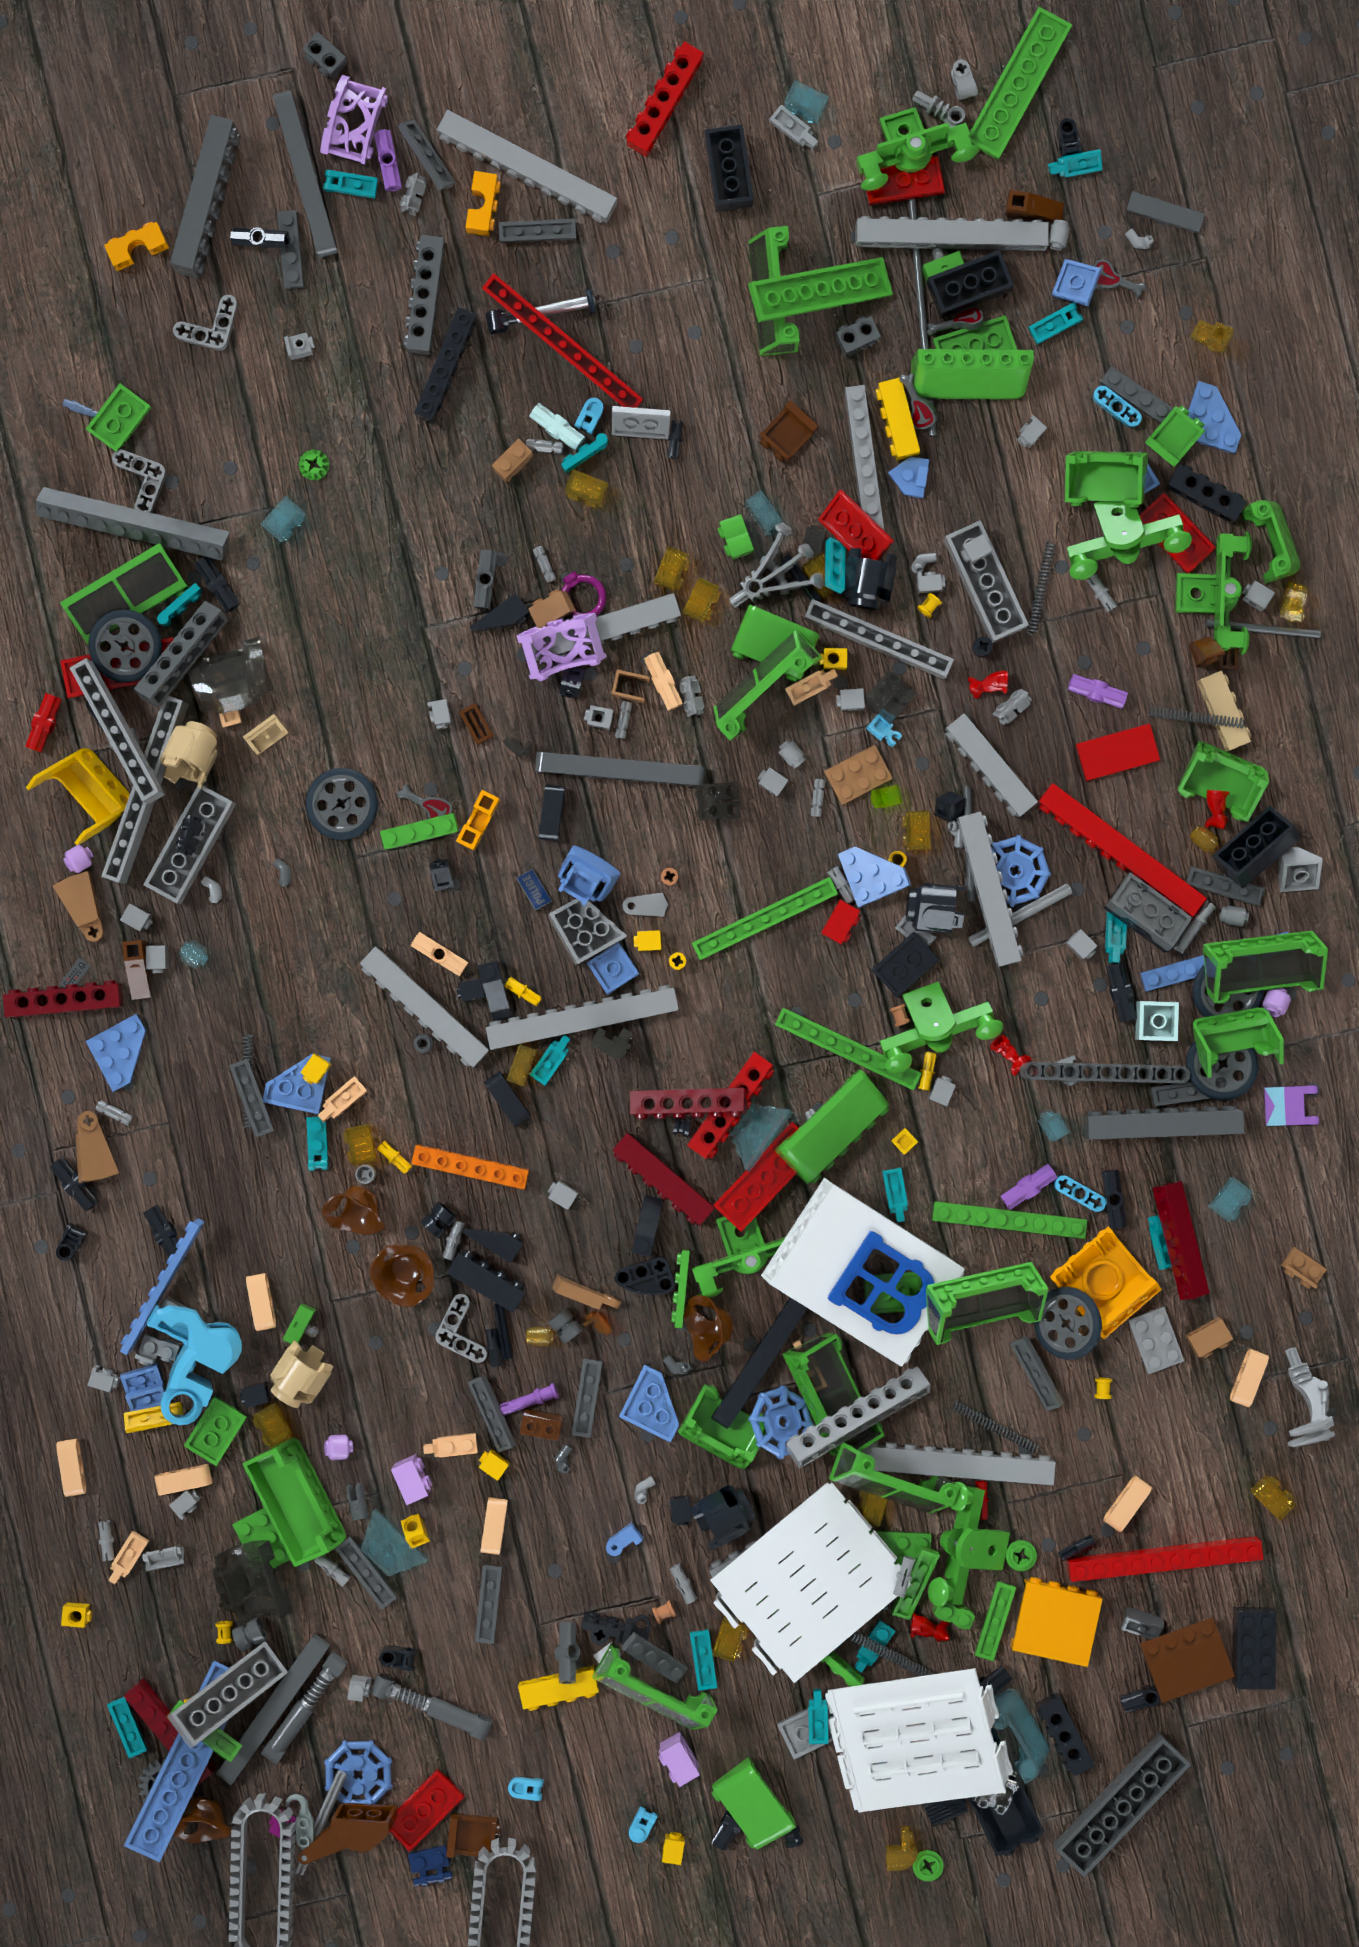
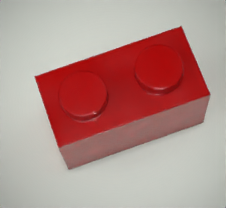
[820,900,861,945]

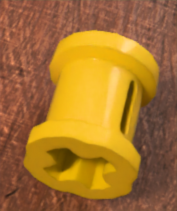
[917,593,942,618]
[669,952,686,970]
[1094,1377,1112,1399]
[215,1621,234,1644]

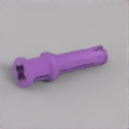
[500,1382,559,1416]

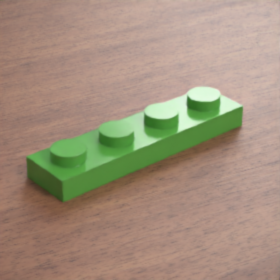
[380,813,459,850]
[671,1249,690,1328]
[891,1546,940,1620]
[974,1580,1016,1661]
[169,1700,243,1762]

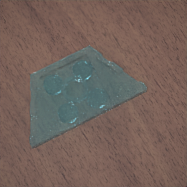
[730,1104,793,1172]
[361,1508,429,1576]

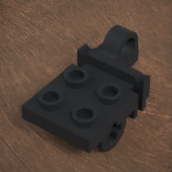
[581,1611,650,1645]

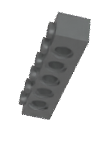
[404,235,445,356]
[134,601,228,708]

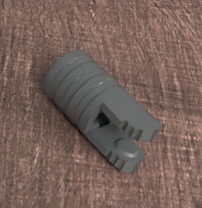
[346,1483,369,1520]

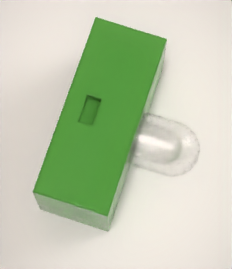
[922,247,964,282]
[282,1303,319,1344]

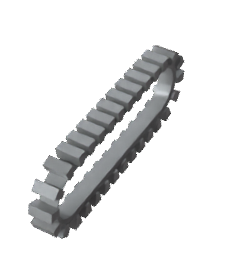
[229,1793,296,1947]
[468,1837,536,1947]

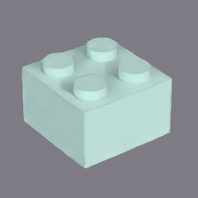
[1135,1001,1179,1041]

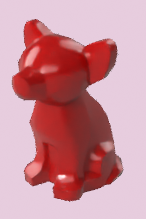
[968,670,1008,699]
[1205,790,1229,829]
[990,1035,1031,1076]
[910,1613,949,1642]

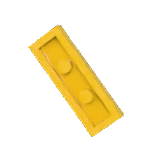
[124,1402,184,1433]

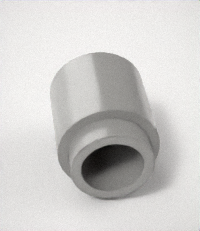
[1048,220,1070,251]
[778,740,806,769]
[1219,905,1249,927]

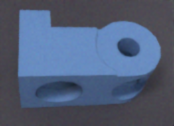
[606,1522,643,1556]

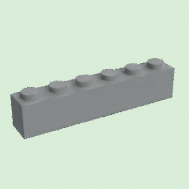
[945,713,1038,818]

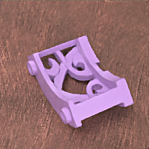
[320,75,388,165]
[517,613,607,681]

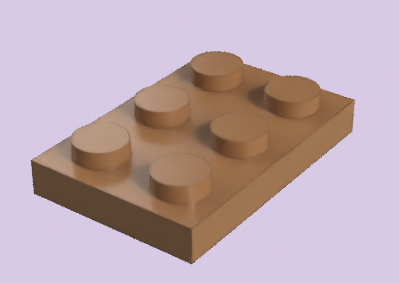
[824,745,893,806]

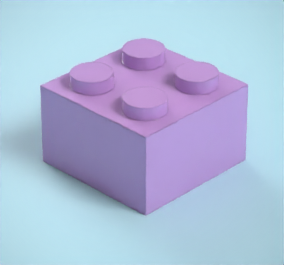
[391,1454,433,1505]
[659,1731,700,1787]

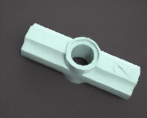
[529,403,585,451]

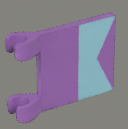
[1264,1085,1319,1126]

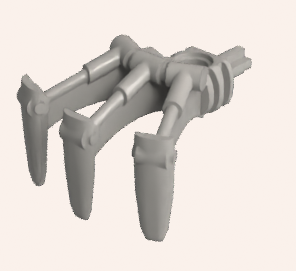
[729,522,824,608]
[1285,1347,1335,1447]

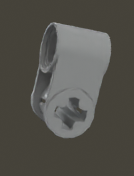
[951,60,978,101]

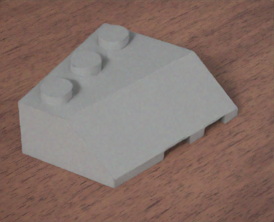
[548,898,627,966]

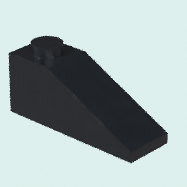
[469,593,530,633]
[478,961,512,1021]
[631,1195,663,1257]
[462,1228,524,1263]

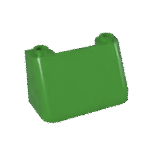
[1065,451,1148,507]
[1241,500,1301,584]
[730,605,820,682]
[1178,741,1269,822]
[678,1384,766,1469]
[711,1757,796,1850]

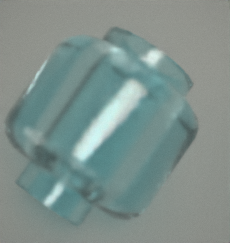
[179,940,209,968]

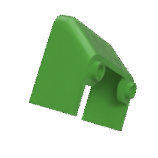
[1193,1008,1284,1078]

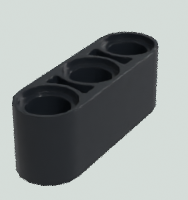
[538,784,565,842]
[484,1071,531,1128]

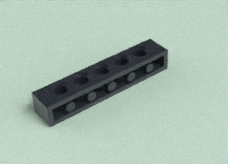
[414,307,477,425]

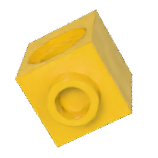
[819,648,847,670]
[634,930,661,951]
[300,1054,332,1084]
[479,1449,510,1481]
[401,1514,430,1549]
[61,1602,92,1628]
[662,1832,685,1865]

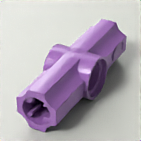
[374,129,402,192]
[1067,674,1128,709]
[1000,1164,1058,1210]

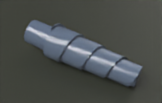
[63,399,98,418]

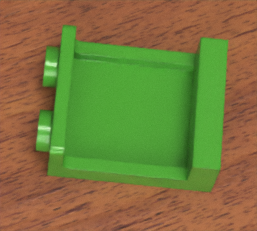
[1145,405,1205,467]

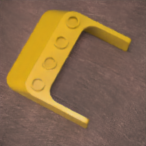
[26,748,130,846]

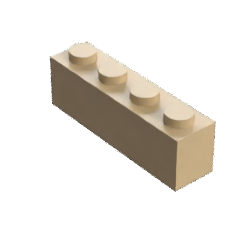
[1197,671,1251,752]

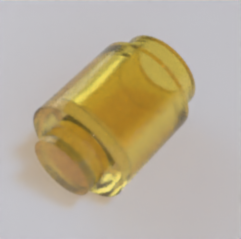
[1189,825,1218,853]
[526,1326,554,1346]

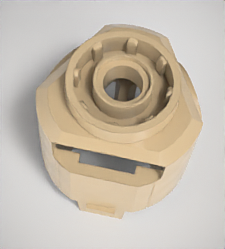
[160,721,218,788]
[270,1340,334,1408]

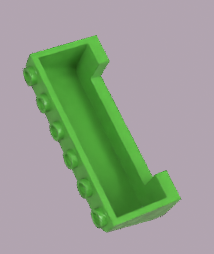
[911,349,1034,399]
[774,1069,890,1184]
[242,1438,346,1567]

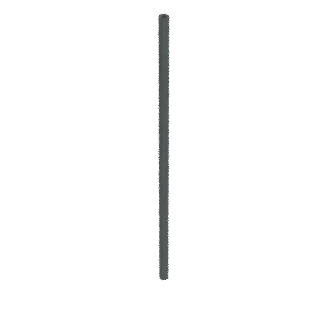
[908,172,937,436]

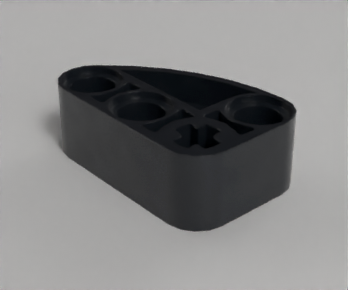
[614,1256,674,1295]

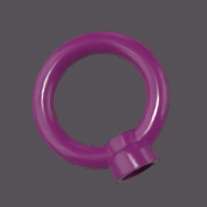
[562,571,606,618]

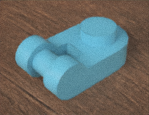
[574,398,604,435]
[508,1777,544,1801]
[629,1806,658,1843]

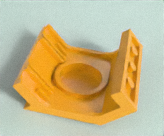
[1050,1226,1162,1340]

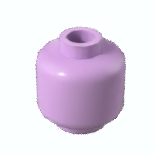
[63,845,93,873]
[1263,988,1291,1017]
[324,1434,353,1460]

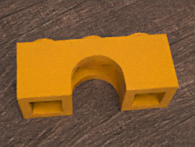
[465,171,501,236]
[104,222,169,271]
[456,790,500,851]

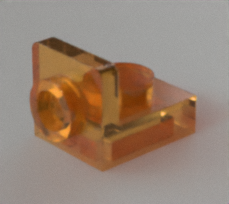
[583,1311,613,1336]

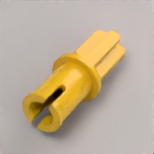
[505,977,541,1006]
[918,1052,937,1091]
[377,1141,412,1174]

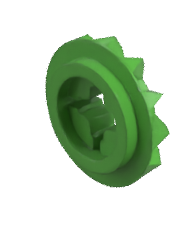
[298,449,329,480]
[1006,1540,1037,1571]
[912,1849,943,1881]

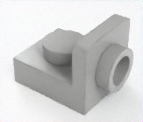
[134,1334,161,1366]

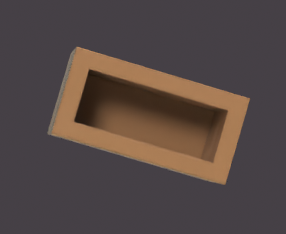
[491,438,533,483]
[528,589,576,628]
[1185,1317,1233,1358]

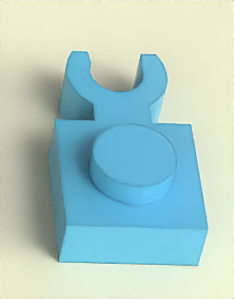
[866,713,902,747]

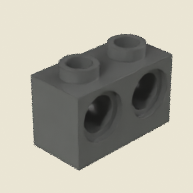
[302,31,348,80]
[835,316,881,357]

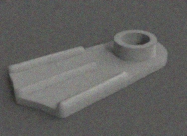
[622,893,668,917]

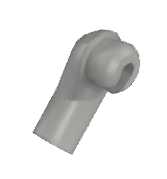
[1125,228,1154,249]
[911,553,936,574]
[947,821,963,849]
[201,876,222,903]
[634,1476,656,1504]

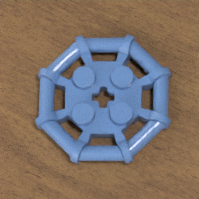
[991,835,1051,907]
[748,1385,814,1459]
[324,1740,393,1804]

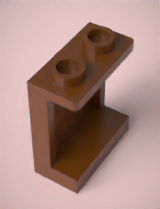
[759,400,818,463]
[520,1408,563,1441]
[446,1813,501,1861]

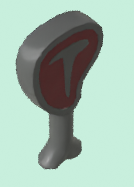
[1093,259,1147,298]
[927,307,984,336]
[899,373,938,430]
[397,784,453,819]

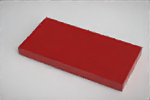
[863,156,945,206]
[818,490,894,560]
[1139,492,1216,574]
[1075,723,1160,781]
[390,1769,465,1852]

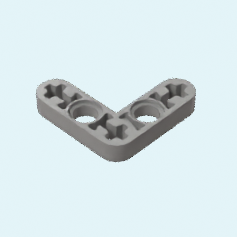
[173,295,238,351]
[112,450,167,513]
[435,1293,488,1363]

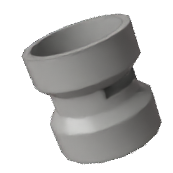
[355,1164,377,1184]

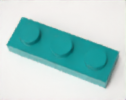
[825,537,846,593]
[690,1629,717,1691]
[107,1697,148,1758]

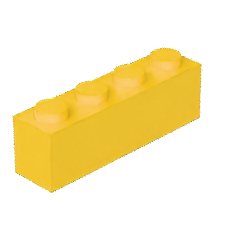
[875,378,920,461]
[518,1665,599,1711]

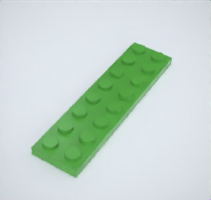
[970,7,1072,160]
[748,257,893,322]

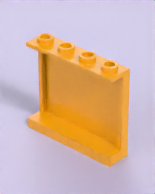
[1010,1577,1102,1667]

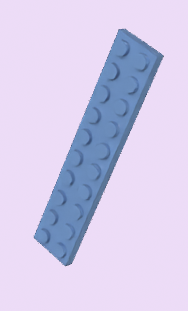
[124,1661,229,1862]

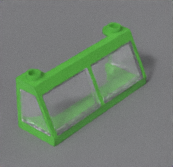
[592,1643,718,1730]

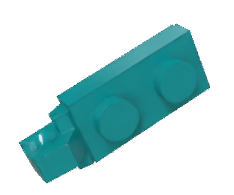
[1048,149,1103,178]
[1105,911,1127,964]
[530,1035,571,1086]
[882,1168,908,1222]
[1148,1215,1172,1270]
[854,1619,895,1673]
[808,1688,828,1744]

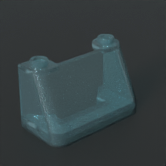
[992,1689,1050,1784]

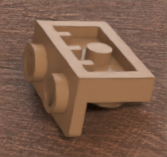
[1281,1247,1327,1289]

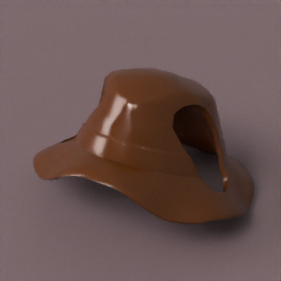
[322,1186,386,1235]
[370,1244,434,1307]
[683,1295,733,1362]
[173,1797,232,1844]

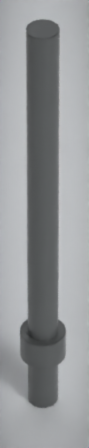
[1205,619,1321,639]
[963,786,975,902]

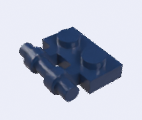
[408,1845,453,1887]

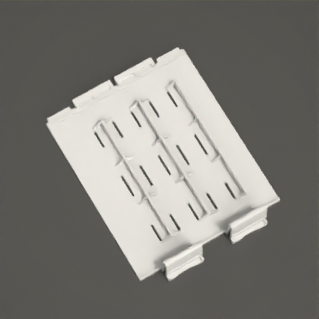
[710,1482,912,1683]
[825,1668,1013,1812]

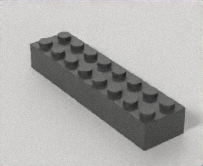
[170,115,241,279]
[1082,1105,1244,1139]
[1053,1732,1191,1878]

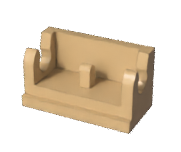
[243,714,289,755]

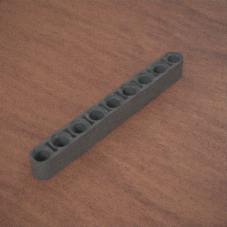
[273,90,338,258]
[535,752,706,787]
[1020,1062,1190,1083]
[215,1634,330,1785]

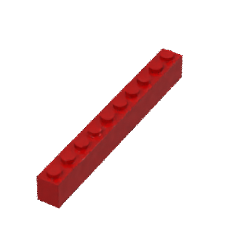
[482,273,644,408]
[1037,783,1207,917]
[1066,1536,1264,1582]

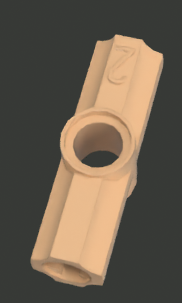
[644,652,683,711]
[411,932,469,977]

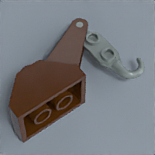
[286,1794,397,1865]

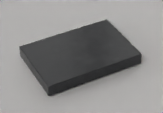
[871,931,940,998]

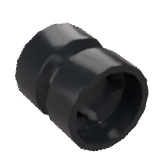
[420,1201,457,1238]

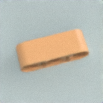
[246,1273,276,1331]
[1230,1349,1269,1407]
[57,1439,86,1497]
[154,1464,213,1495]
[1103,1475,1152,1532]
[481,1497,508,1555]

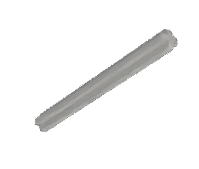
[969,884,1072,946]
[295,1770,347,1875]

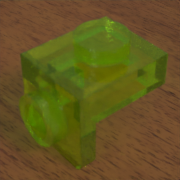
[871,785,903,809]

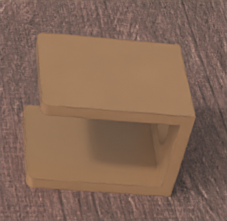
[612,670,650,704]

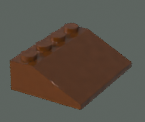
[1140,1617,1235,1703]

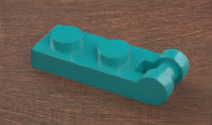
[323,170,378,199]
[1028,302,1084,345]
[561,433,608,474]
[157,583,204,627]
[306,1117,329,1171]

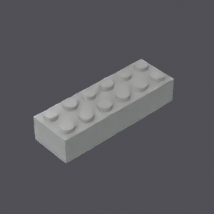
[944,520,1029,643]
[143,786,236,904]
[167,1641,288,1748]

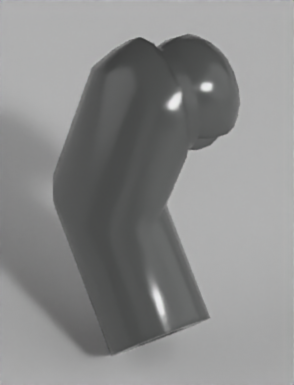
[273,858,292,887]
[663,1354,691,1375]
[555,1443,572,1474]

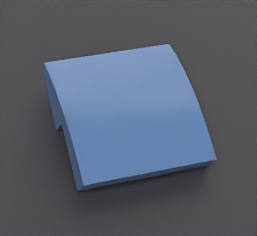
[120,1363,166,1411]

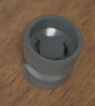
[548,1307,583,1344]
[232,1617,268,1652]

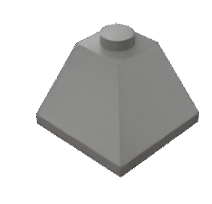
[1277,847,1323,892]

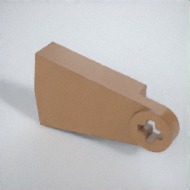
[53,871,104,942]
[76,1111,119,1183]
[552,1275,622,1310]

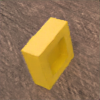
[891,1128,918,1155]

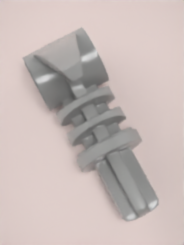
[912,91,965,128]

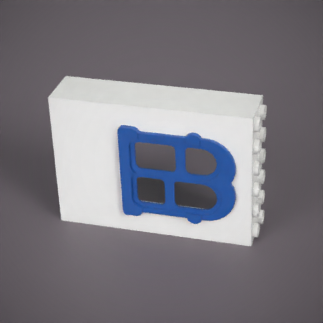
[761,1178,965,1367]

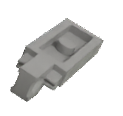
[769,105,818,150]

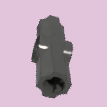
[473,550,498,610]
[555,1622,580,1684]

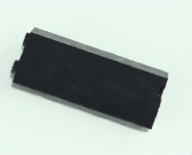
[961,1727,1045,1856]

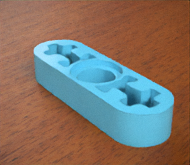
[1093,386,1142,428]
[1054,1175,1106,1212]

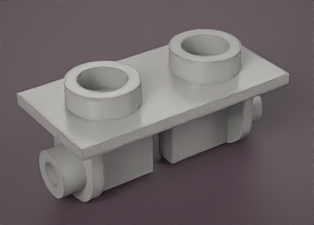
[400,172,427,216]
[679,676,705,717]
[992,689,1032,725]
[142,1545,184,1571]

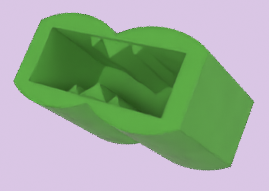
[717,514,754,560]
[932,1602,975,1630]

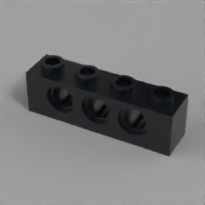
[1165,464,1247,524]
[1037,1692,1095,1776]

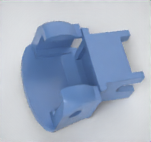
[558,845,620,906]

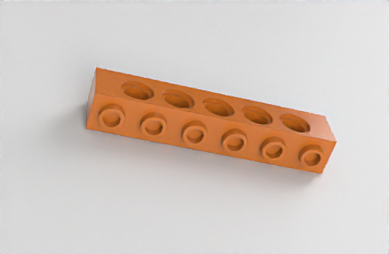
[411,1144,530,1189]

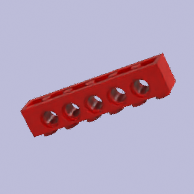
[625,41,704,157]
[687,1052,775,1160]

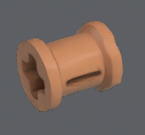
[661,868,678,886]
[889,1004,912,1027]
[652,1600,676,1624]

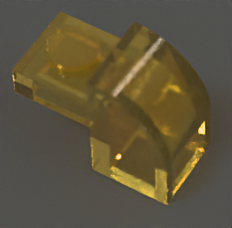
[1191,320,1234,352]
[1280,581,1308,622]
[885,1826,918,1871]

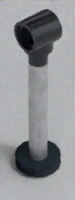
[485,288,597,334]

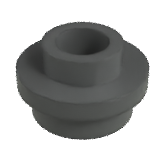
[414,1034,433,1053]

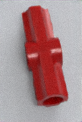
[25,693,62,753]

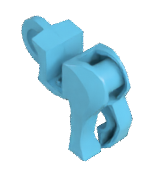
[147,1304,242,1425]

